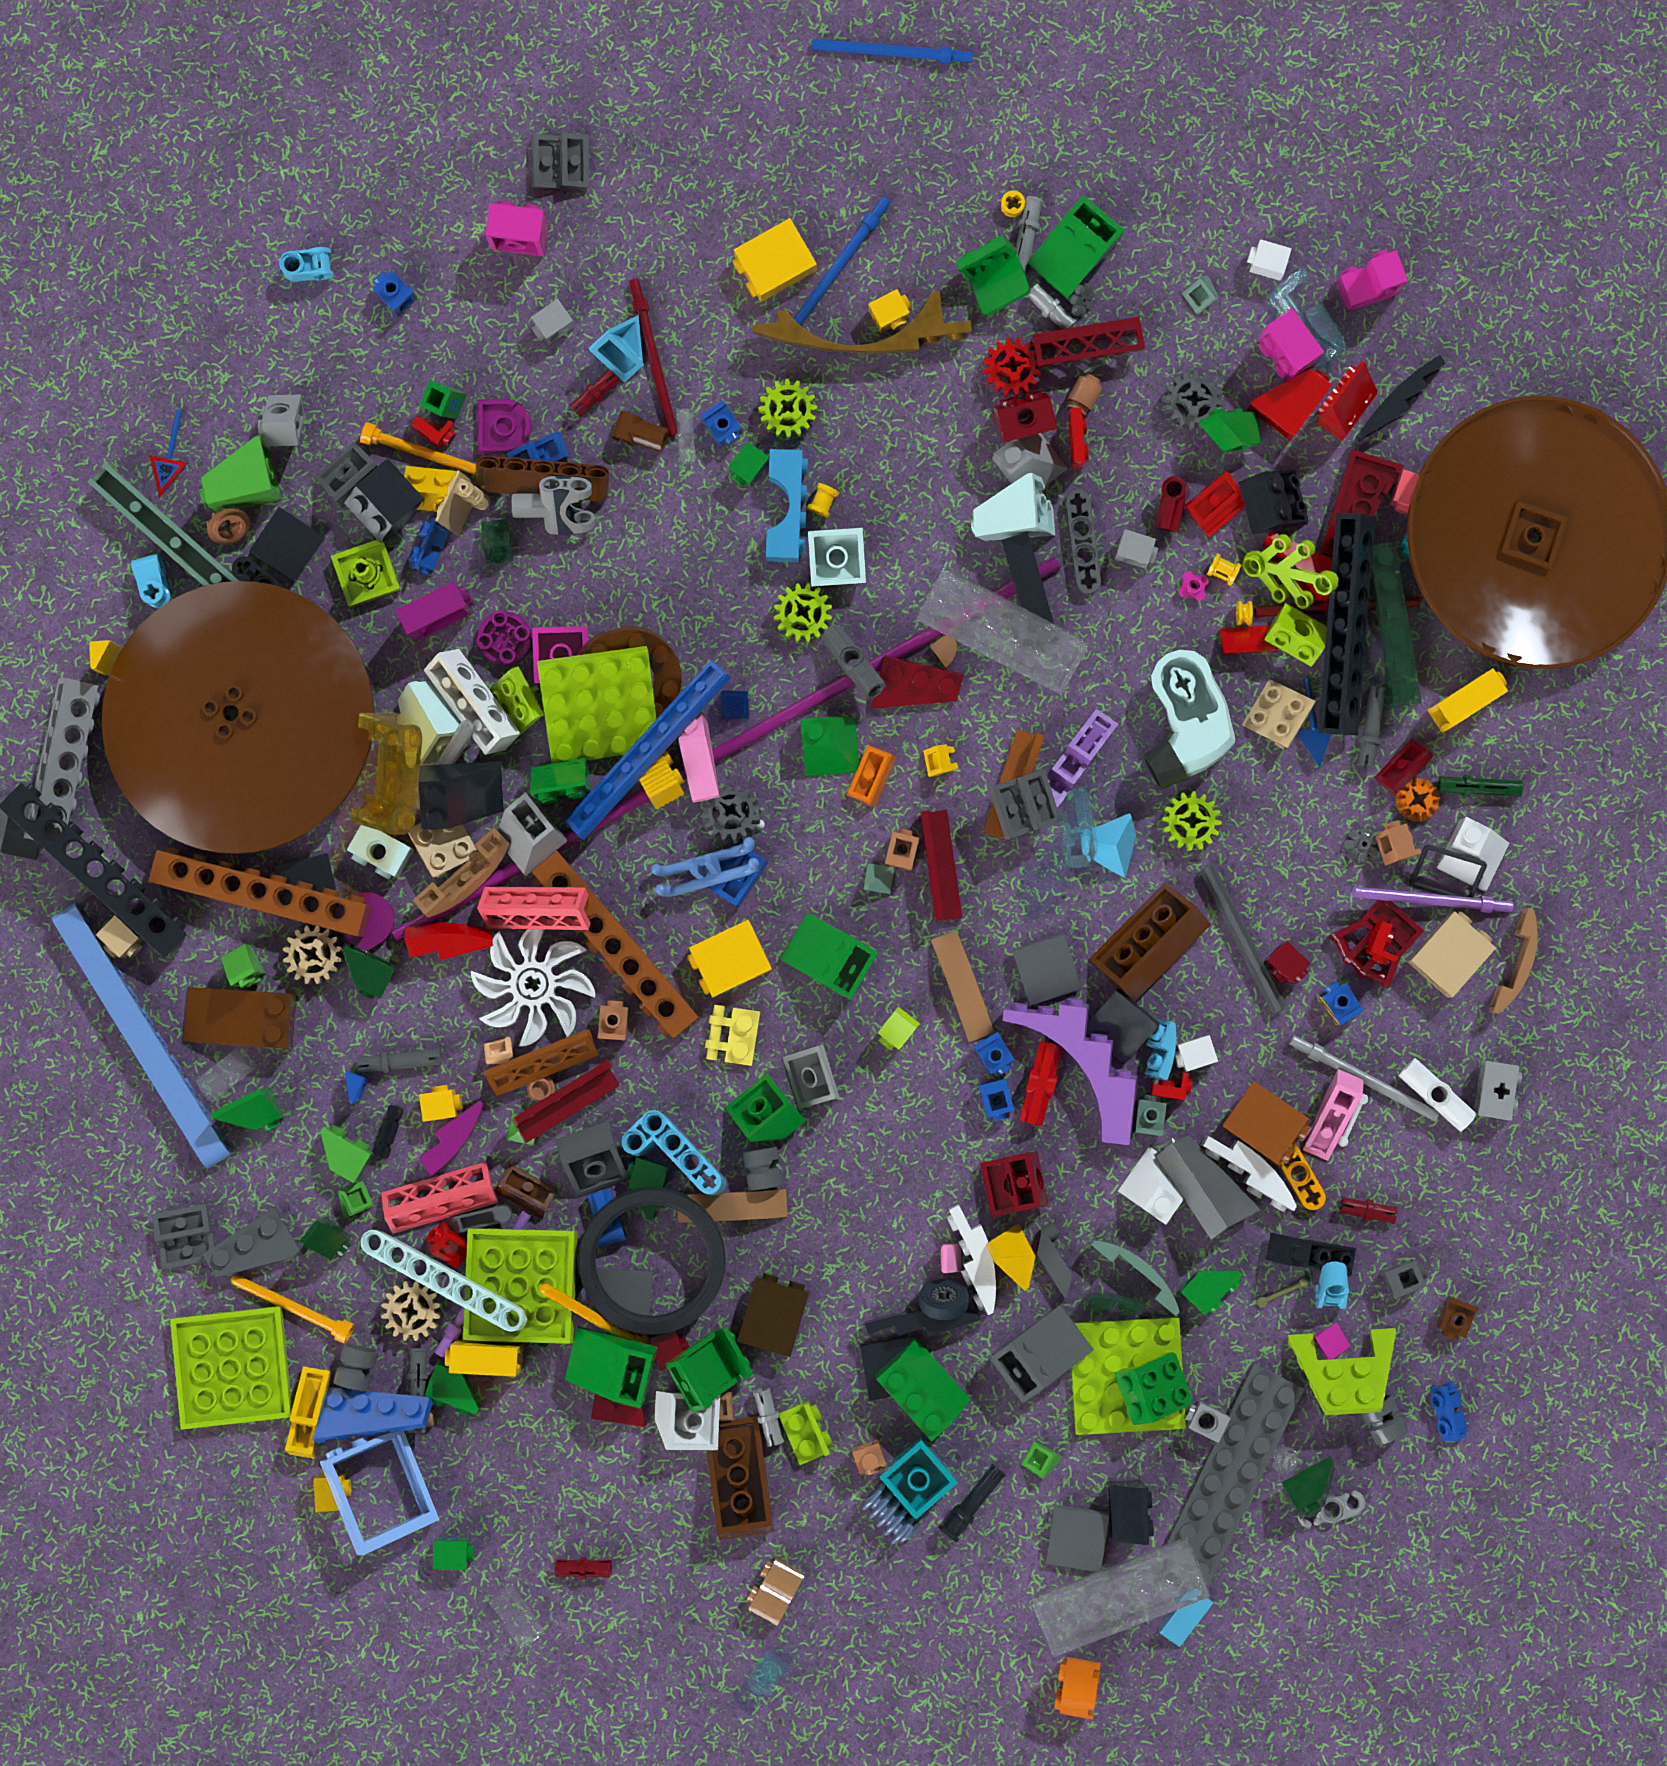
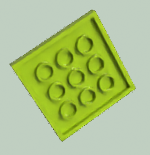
[537,646,656,764]
[463,1229,577,1344]
[170,1306,292,1430]
[1071,1317,1186,1435]

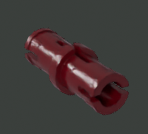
[569,369,620,418]
[1339,1196,1398,1224]
[555,1557,612,1580]

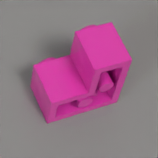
[1336,250,1408,312]

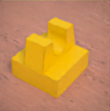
[923,744,958,777]

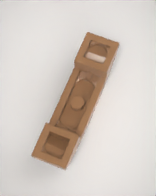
[412,828,510,918]
[1488,908,1538,1014]
[931,931,994,1042]
[677,1189,788,1222]

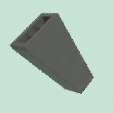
[1156,1135,1260,1240]

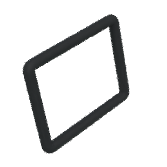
[1410,845,1487,898]

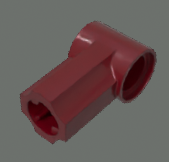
[1155,476,1190,533]

